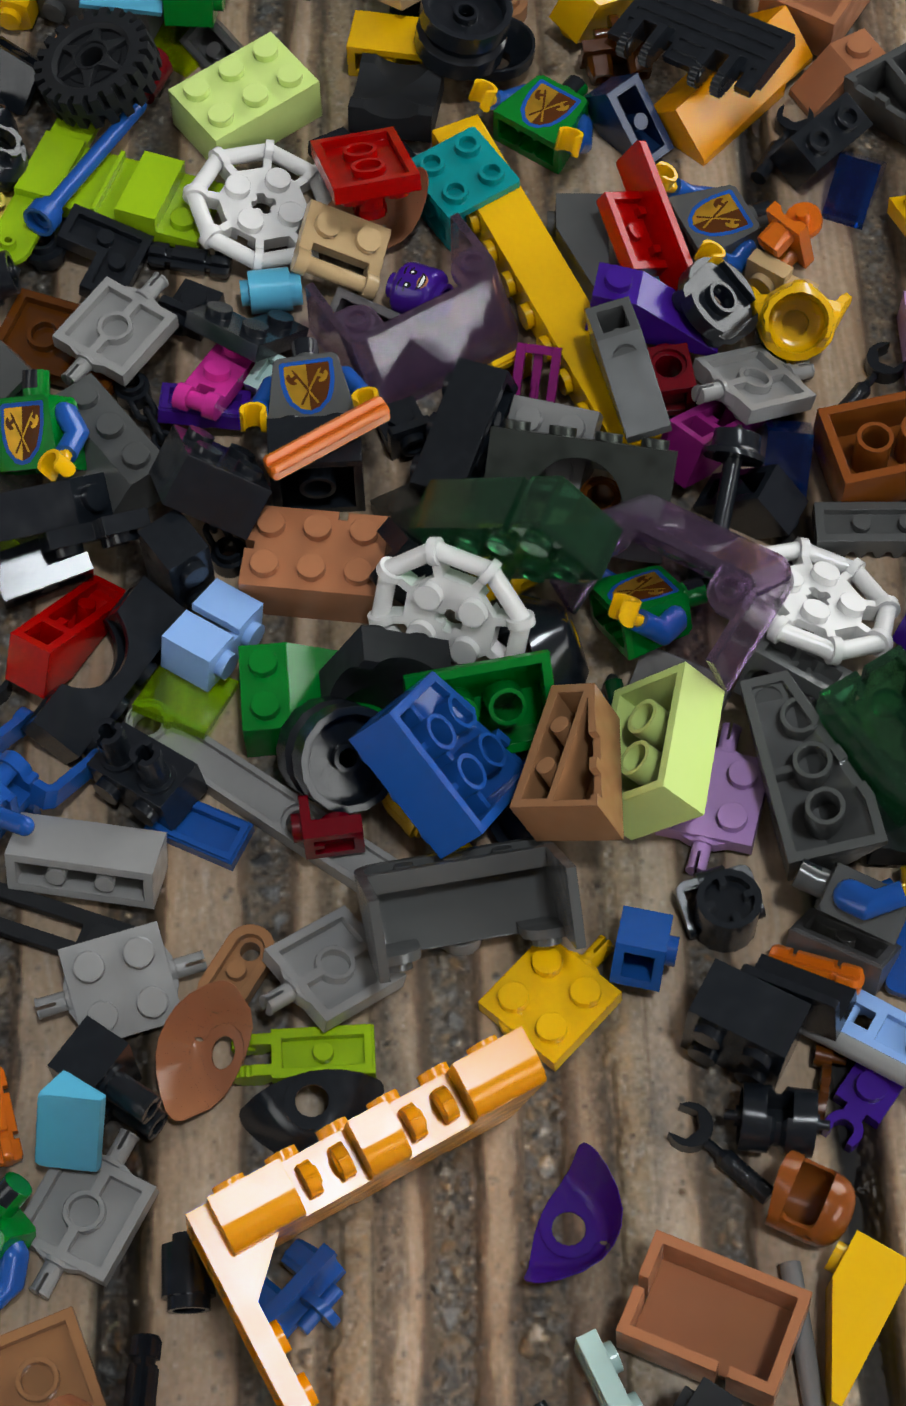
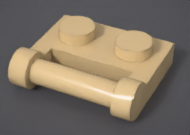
[290,199,392,301]

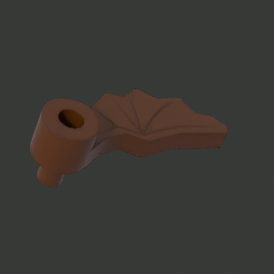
[812,1044,847,1131]

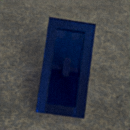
[822,151,887,230]
[763,419,814,498]

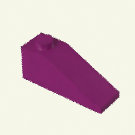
[660,400,767,489]

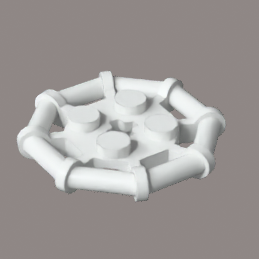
[182,139,332,270]
[367,537,536,666]
[732,537,901,666]

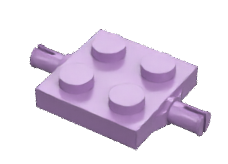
[655,722,766,876]

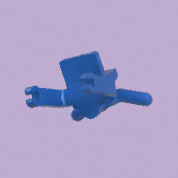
[0,707,99,839]

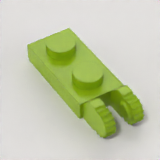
[231,1024,377,1086]

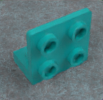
[412,127,520,252]

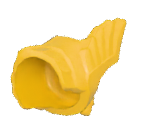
[749,280,852,364]

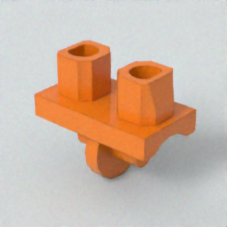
[757,201,823,269]

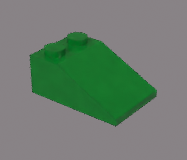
[238,642,382,758]

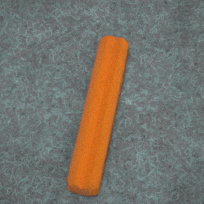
[263,396,391,481]

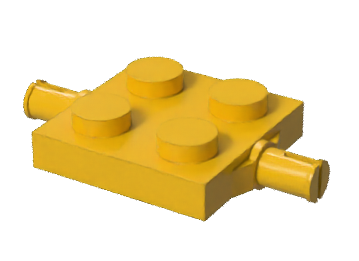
[478,935,622,1072]

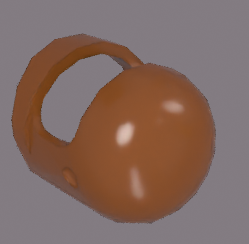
[764,1150,856,1247]

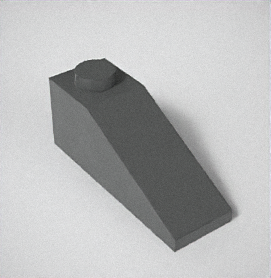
[547,193,609,303]

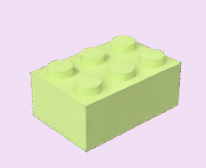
[168,31,322,167]
[611,661,725,840]

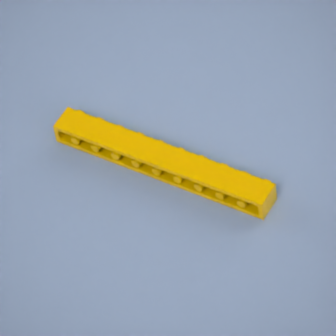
[432,114,662,446]

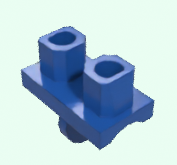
[258,1238,346,1339]

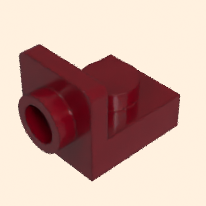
[290,795,365,860]

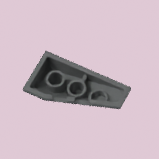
[739,670,888,881]

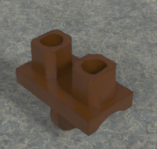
[578,14,652,86]

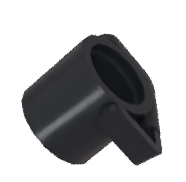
[674,864,766,953]

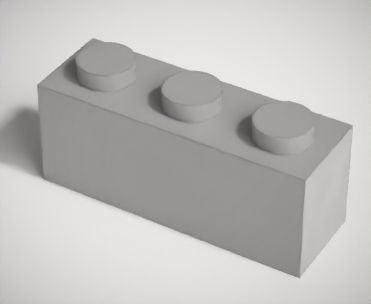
[4,812,168,909]

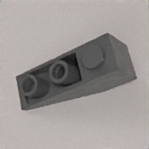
[585,296,672,444]

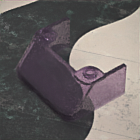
[305,213,518,404]
[549,494,794,692]

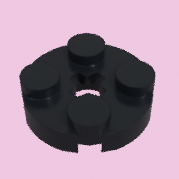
[672,257,758,348]

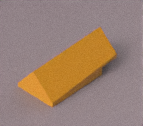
[654,5,813,167]

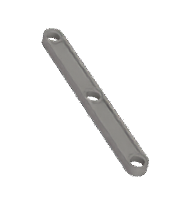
[125,701,483,956]

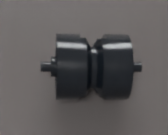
[724,1082,830,1159]

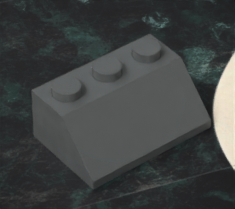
[54,373,161,514]

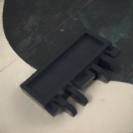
[607,0,795,99]

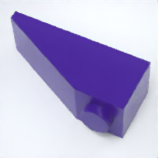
[585,262,718,356]

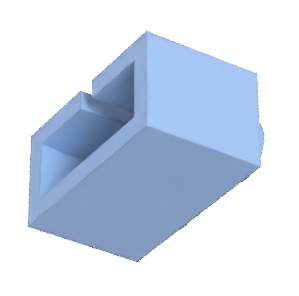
[161,578,265,693]

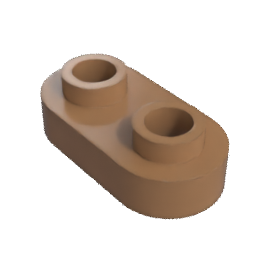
[197,924,274,1014]

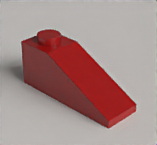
[5,574,126,699]

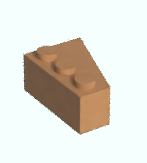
[509,683,624,841]

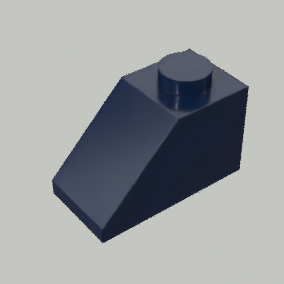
[584,73,674,162]

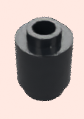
[161,1231,216,1314]

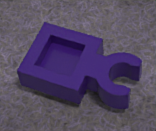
[821,1063,904,1153]

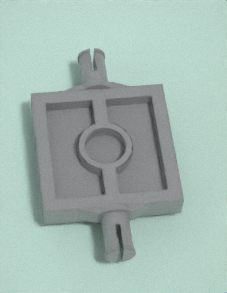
[52,272,179,387]
[691,344,817,425]
[508,394,607,502]
[259,905,407,1033]
[34,921,207,1038]
[24,1128,159,1300]

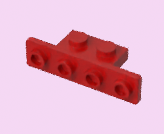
[596,140,693,290]

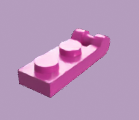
[171,343,256,421]

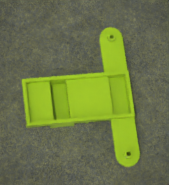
[0,118,225,265]

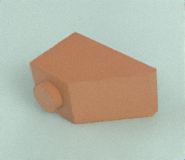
[789,28,886,117]

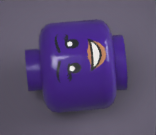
[385,262,454,325]

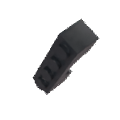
[21,576,186,765]

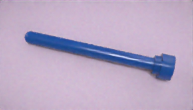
[23,103,147,237]

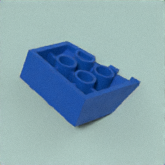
[349,671,526,859]

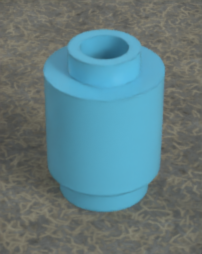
[239,267,303,315]

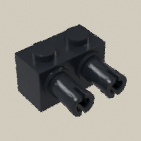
[86,718,208,831]
[47,1015,168,1141]

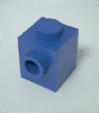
[609,905,680,992]

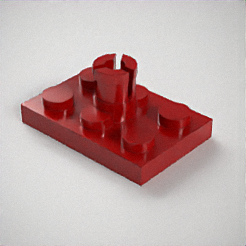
[310,126,422,221]

